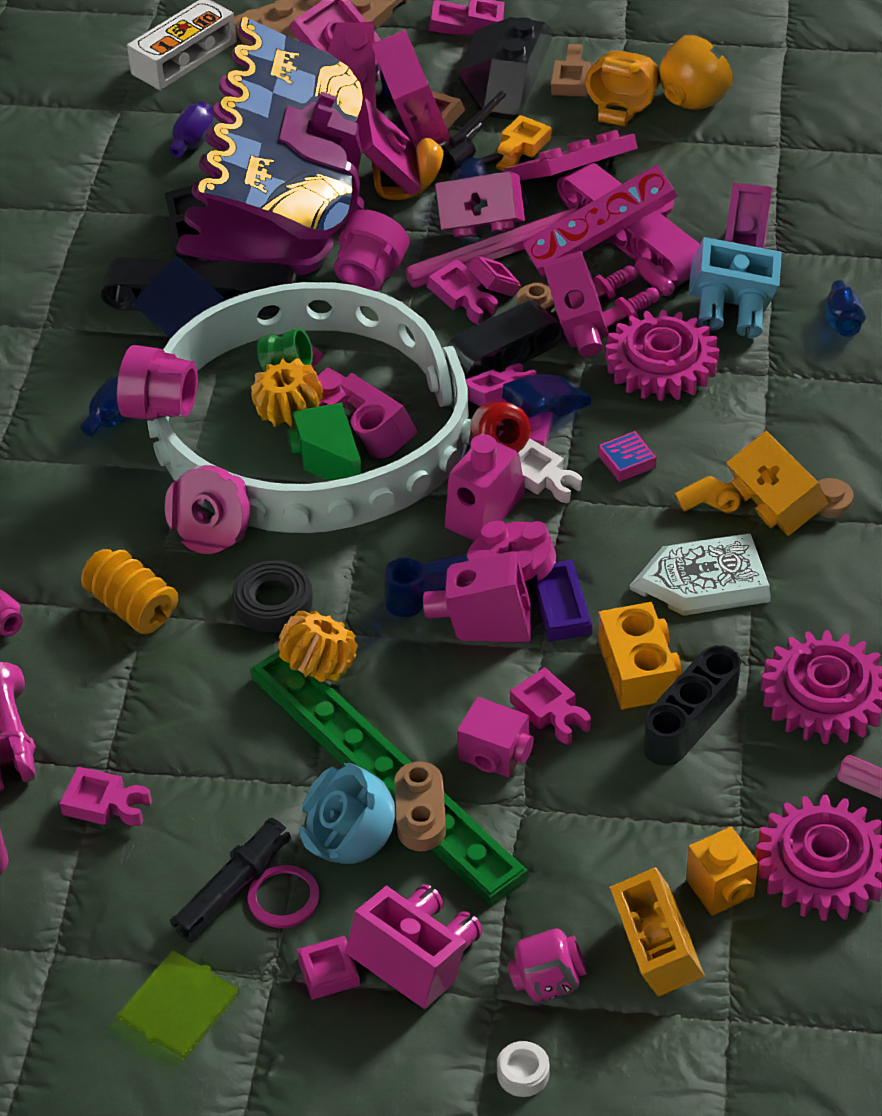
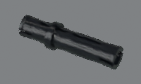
[170,818,291,942]

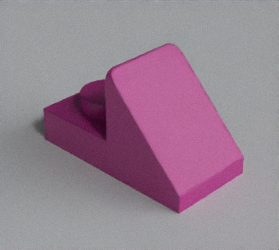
[725,182,772,248]

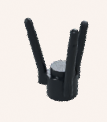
[441,90,507,174]

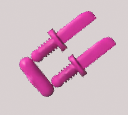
[593,257,675,328]

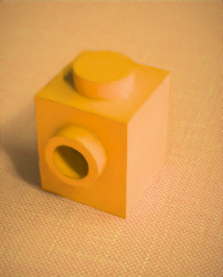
[686,826,758,916]

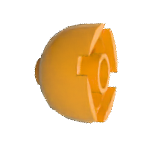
[659,35,733,111]

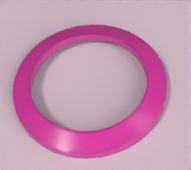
[248,865,320,928]

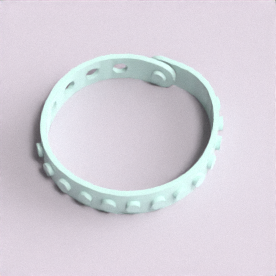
[147,282,472,533]

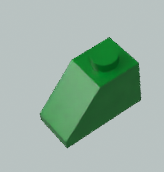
[287,402,361,481]

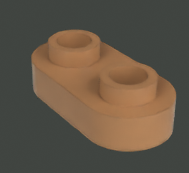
[395,762,446,851]

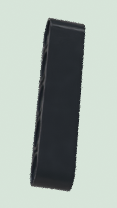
[101,257,297,316]

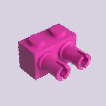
[345,884,482,1009]

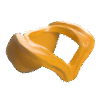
[372,138,443,200]

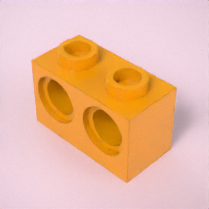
[598,602,682,710]

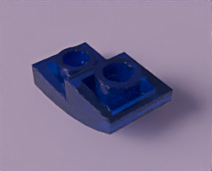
[502,374,591,418]

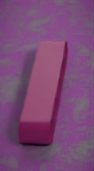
[557,163,700,287]

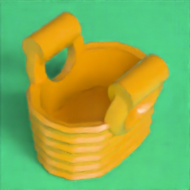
[585,51,660,127]

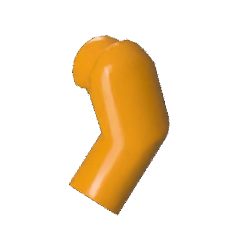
[674,476,741,513]

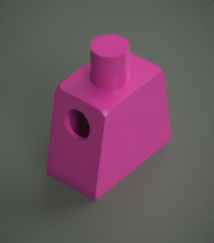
[542,251,609,357]
[445,434,525,541]
[423,551,532,642]

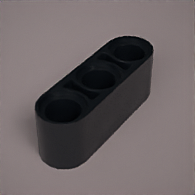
[446,300,563,379]
[644,645,741,766]

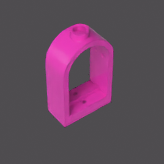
[372,29,450,150]

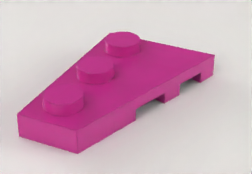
[328,22,376,133]
[503,130,638,181]

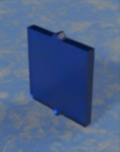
[132,256,226,339]

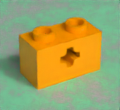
[726,431,829,536]
[610,867,705,997]

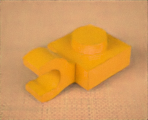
[496,115,552,171]

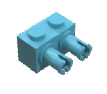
[689,237,782,338]

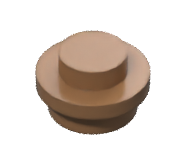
[818,478,854,518]

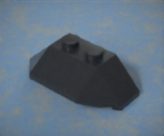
[458,17,553,120]

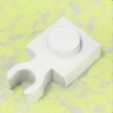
[518,438,582,503]

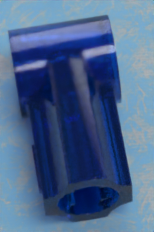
[385,554,469,617]

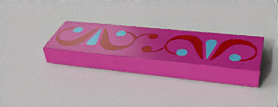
[522,164,677,277]

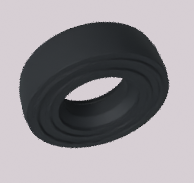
[232,560,313,633]

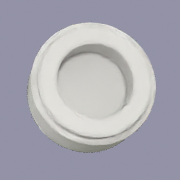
[497,1041,549,1097]

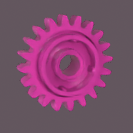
[605,310,719,401]
[761,630,882,744]
[755,795,882,921]

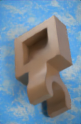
[551,44,591,97]

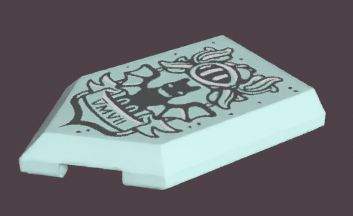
[630,533,771,616]

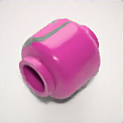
[507,928,587,1003]

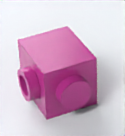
[457,697,534,778]

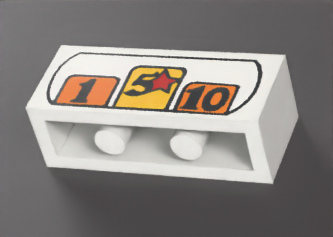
[127,0,237,90]

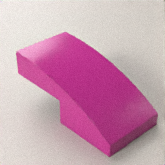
[428,0,504,34]

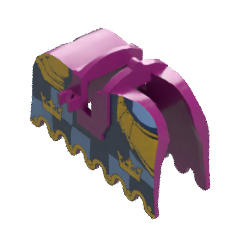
[176,17,364,276]

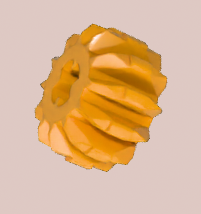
[251,358,323,427]
[277,611,358,682]

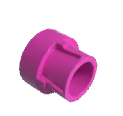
[333,210,410,292]
[117,345,198,421]

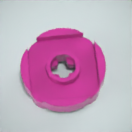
[165,465,250,554]
[466,520,556,582]

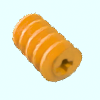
[81,549,178,635]

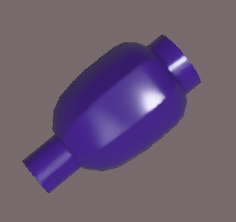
[169,101,214,158]

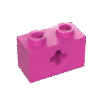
[435,171,525,238]

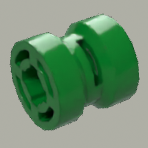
[257,328,313,372]

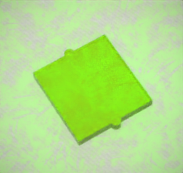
[118,950,240,1060]

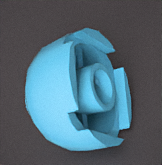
[300,763,395,864]

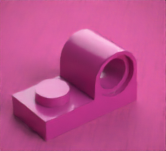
[340,373,418,459]

